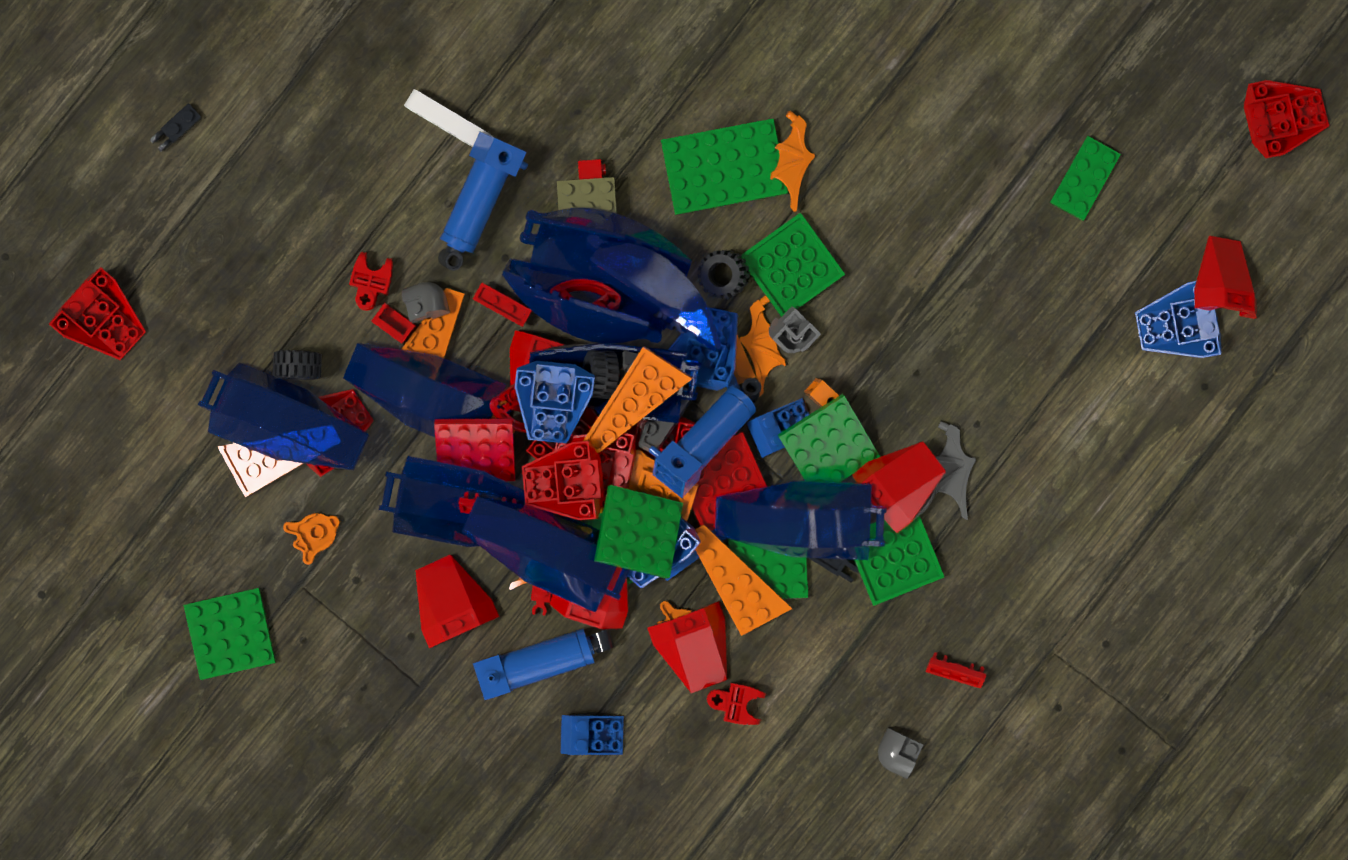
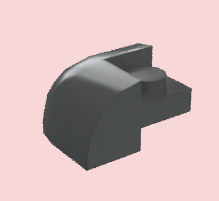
[402,282,450,323]
[769,306,821,354]
[878,728,923,779]

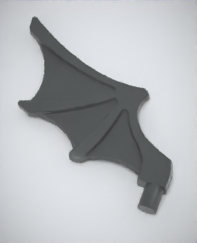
[935,421,976,520]

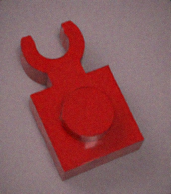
[531,581,552,616]

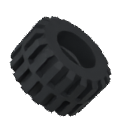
[697,250,750,299]
[582,349,619,399]
[273,350,322,380]

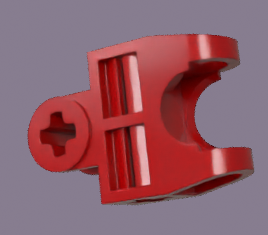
[349,251,393,311]
[707,682,766,725]

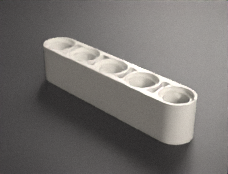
[404,89,493,147]

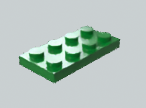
[1050,136,1121,221]

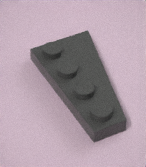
[639,387,695,452]

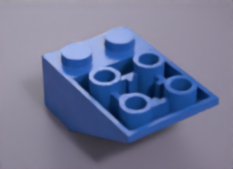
[747,398,810,458]
[561,715,624,755]

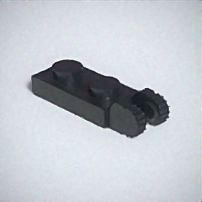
[150,103,202,152]
[805,540,859,583]

